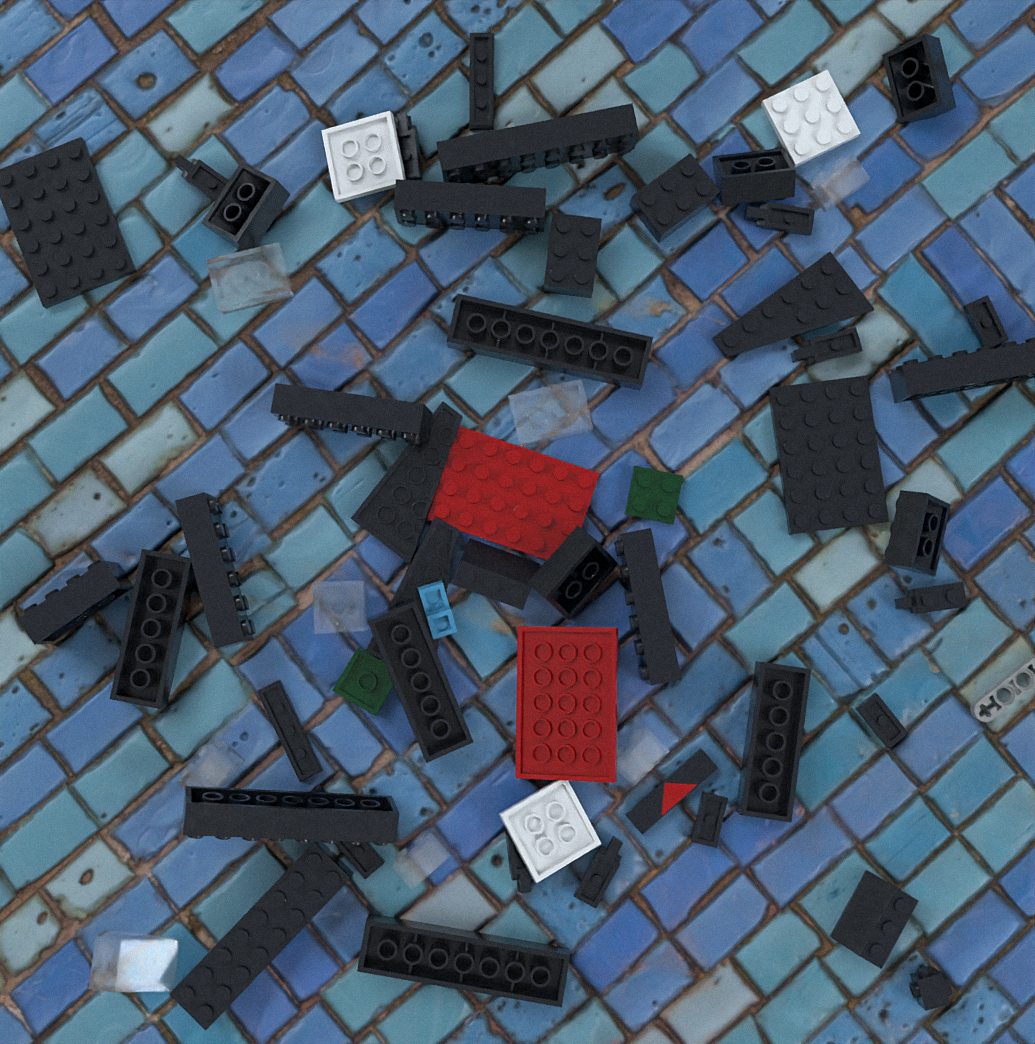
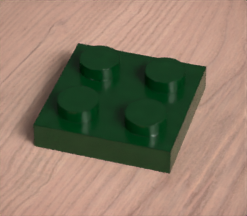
[624,466,683,525]
[332,647,394,716]

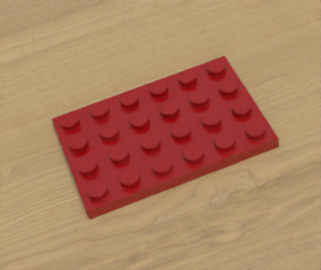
[427,426,600,561]
[515,626,618,783]

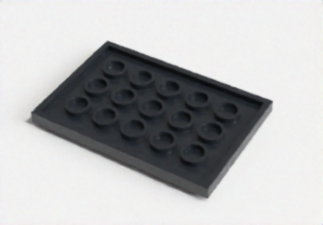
[0,137,137,309]
[768,375,889,535]

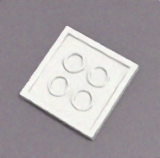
[761,70,861,167]
[321,111,406,203]
[499,780,601,883]

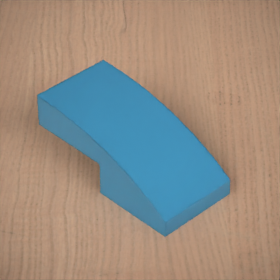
[417,580,457,639]

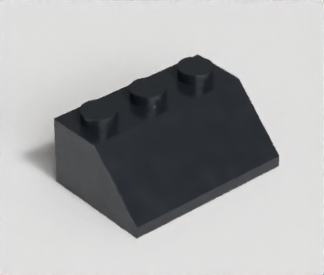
[882,34,957,124]
[712,148,796,206]
[201,162,291,255]
[884,490,951,577]
[452,538,540,610]
[830,870,919,969]

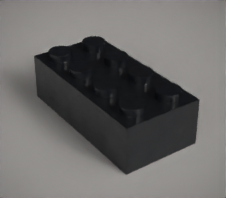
[18,560,134,645]

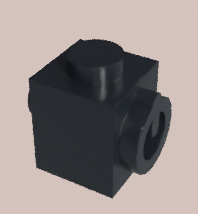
[909,966,952,1011]

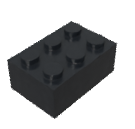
[629,153,721,243]
[543,213,602,298]
[527,526,618,620]

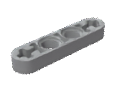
[970,654,1035,722]

